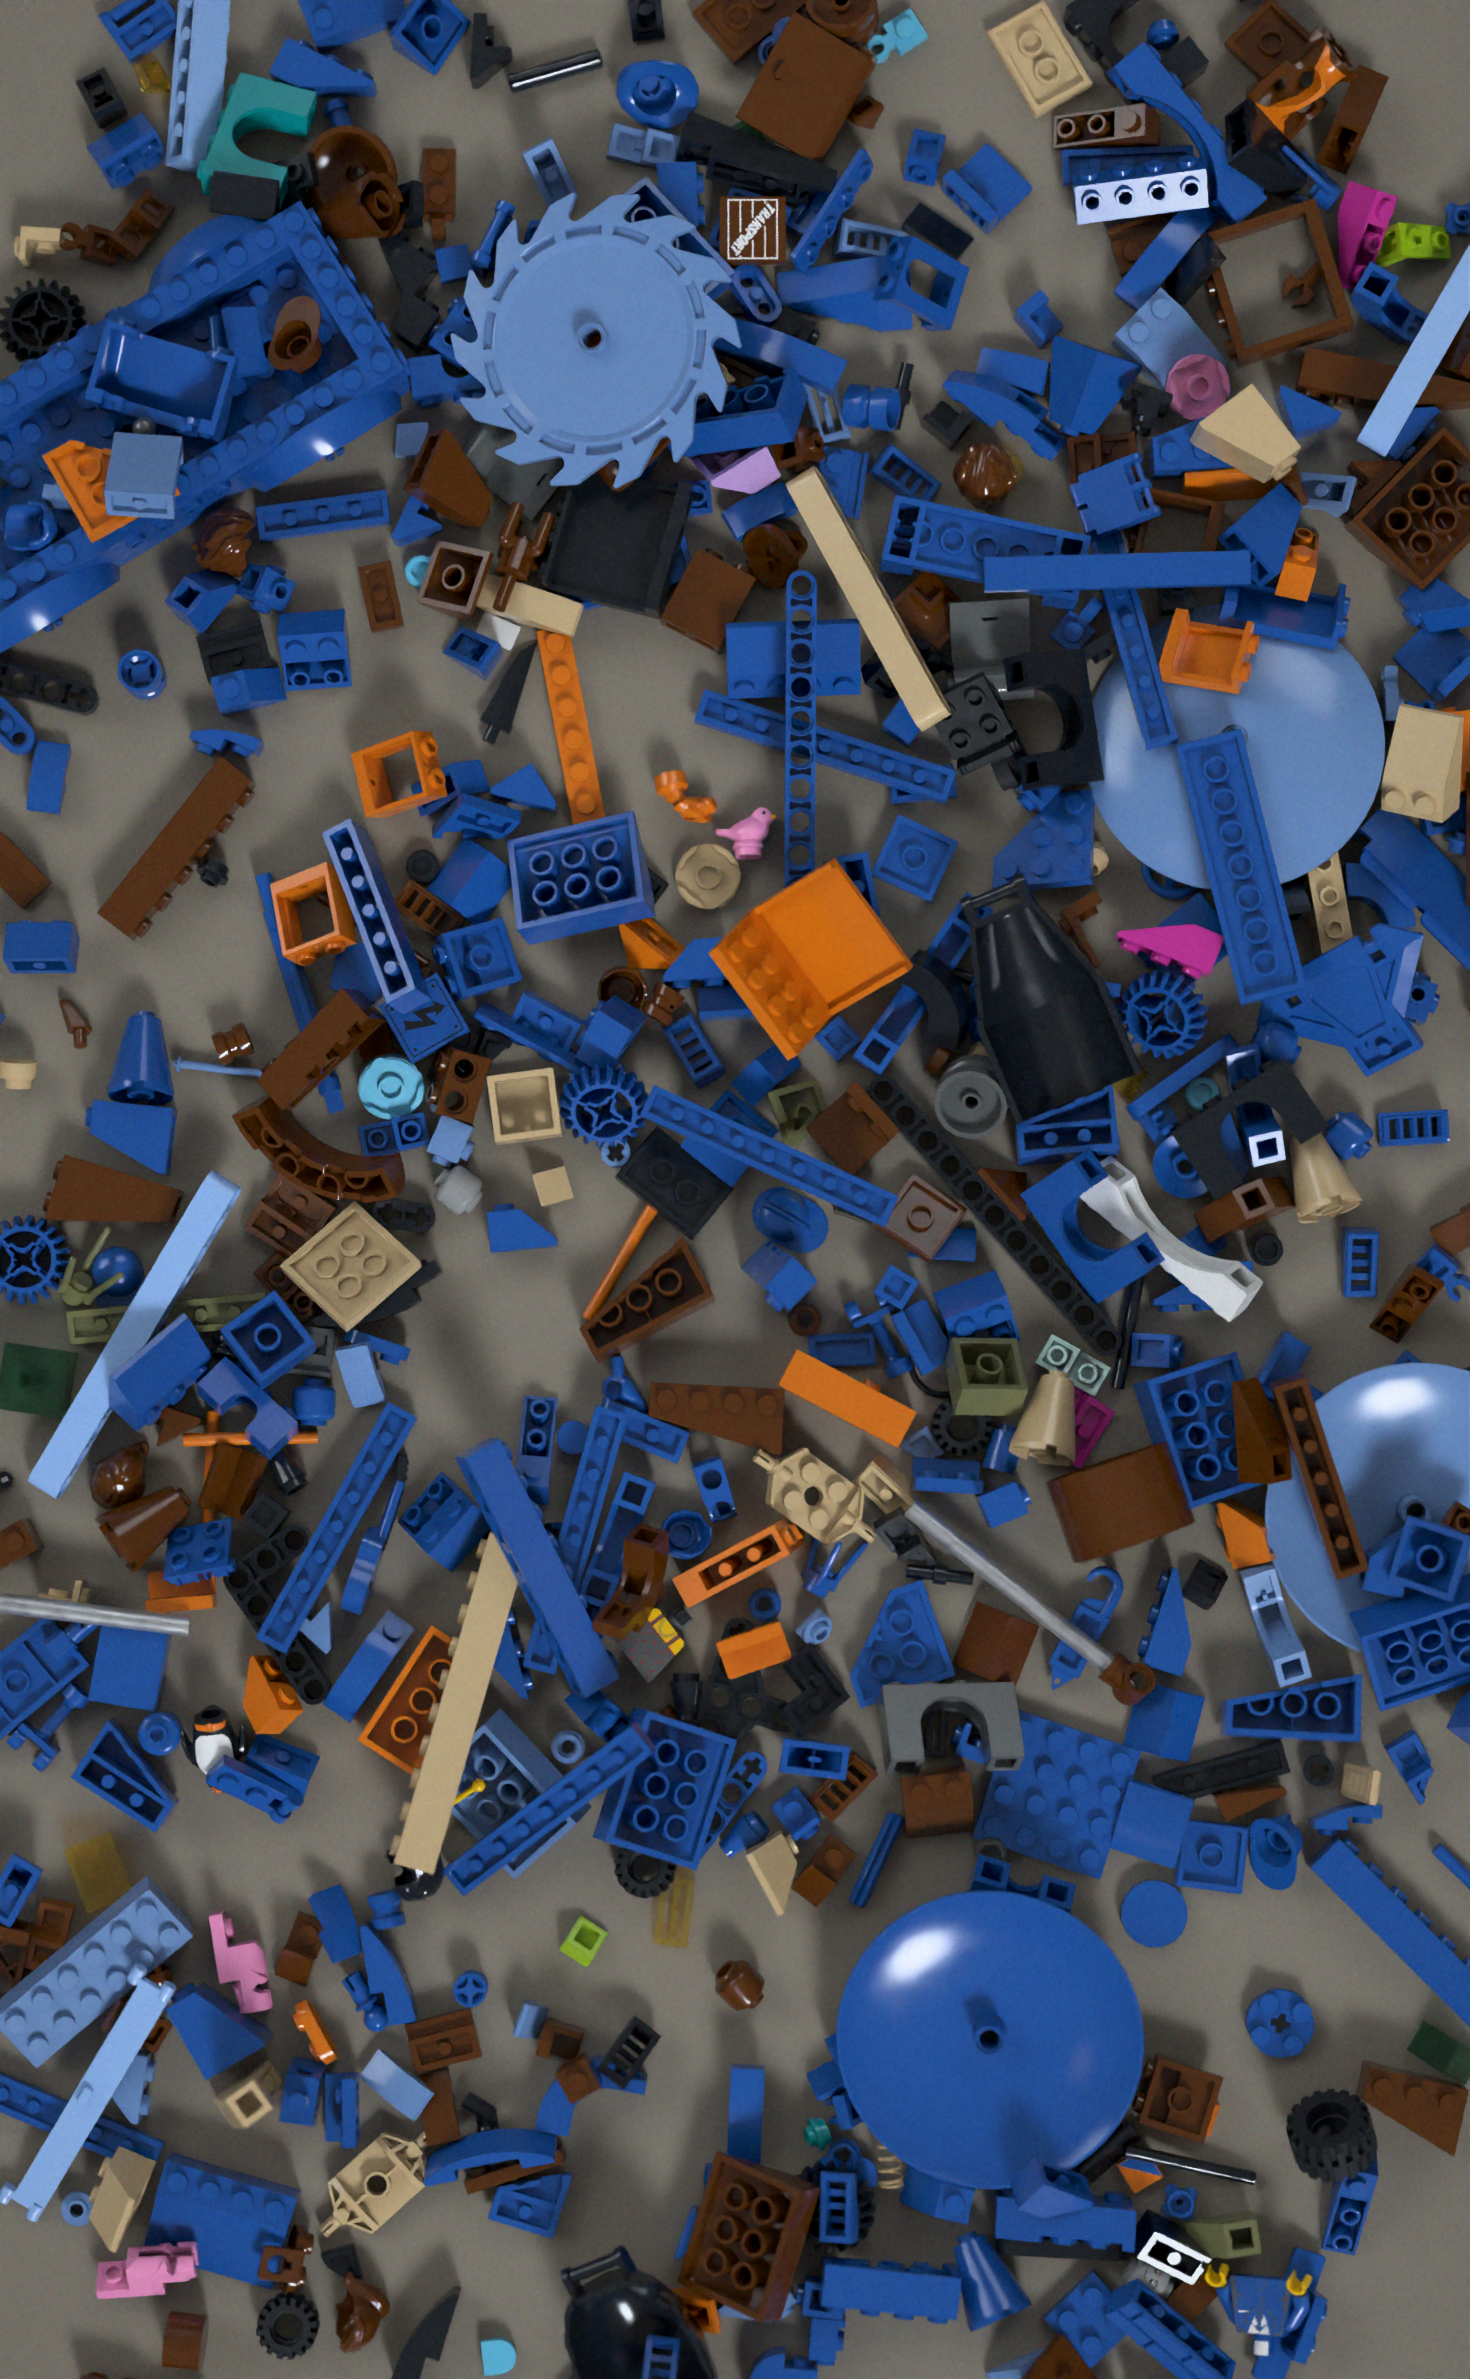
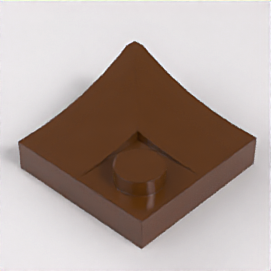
[892,571,962,650]

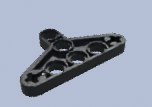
[695,1617,791,1747]

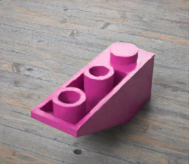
[1338,181,1398,290]
[1113,924,1224,980]

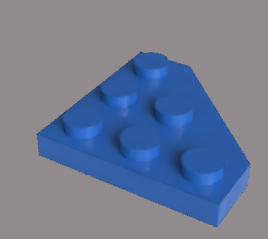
[993,789,1094,890]
[849,1579,956,1708]

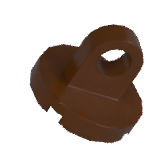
[743,523,808,589]

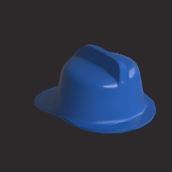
[752,1187,829,1253]
[1250,1813,1303,1890]

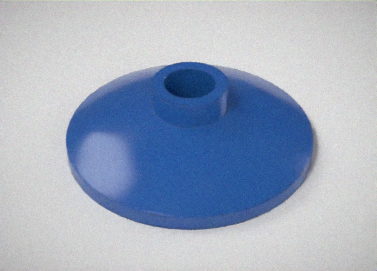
[1153,1135,1208,1199]

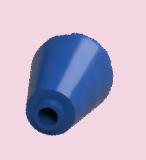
[107,1011,174,1106]
[953,2230,1032,2332]

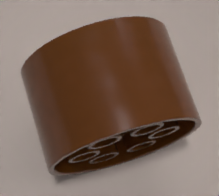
[1045,1441,1195,1563]

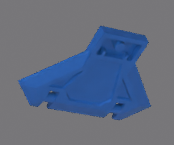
[1256,923,1424,1077]

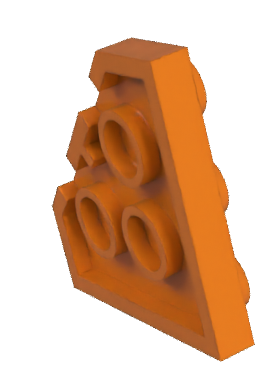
[42,440,180,543]

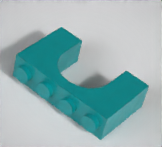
[197,72,316,214]

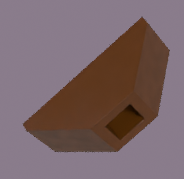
[1193,1176,1296,1244]
[1369,1263,1445,1344]

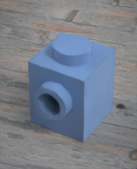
[426,1115,475,1169]

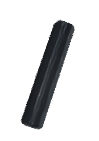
[507,49,603,93]

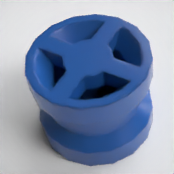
[453,1970,489,2008]

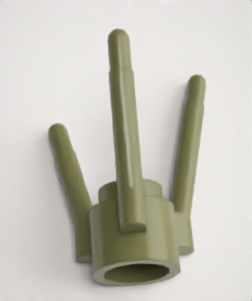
[57,1227,124,1306]

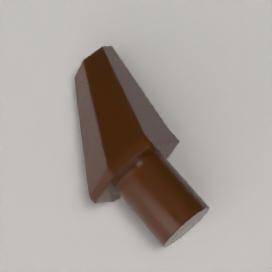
[59,999,92,1049]

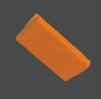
[145,1571,218,1613]
[716,1620,791,1679]

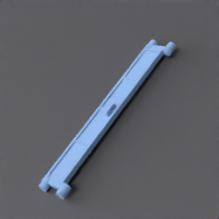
[0,1963,176,2222]

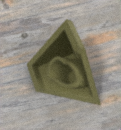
[767,1079,827,1149]

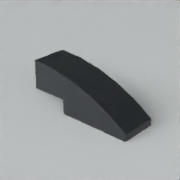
[391,2286,461,2379]

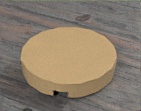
[675,844,741,910]

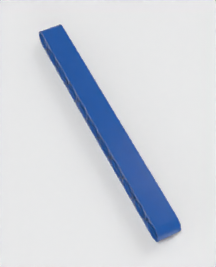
[784,570,817,888]

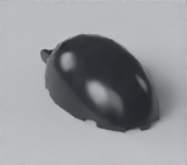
[561,2245,718,2379]

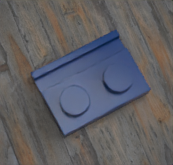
[818,446,869,520]

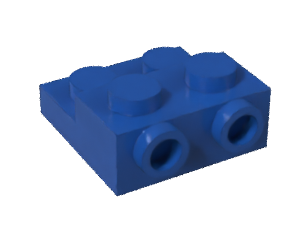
[432,918,523,1002]

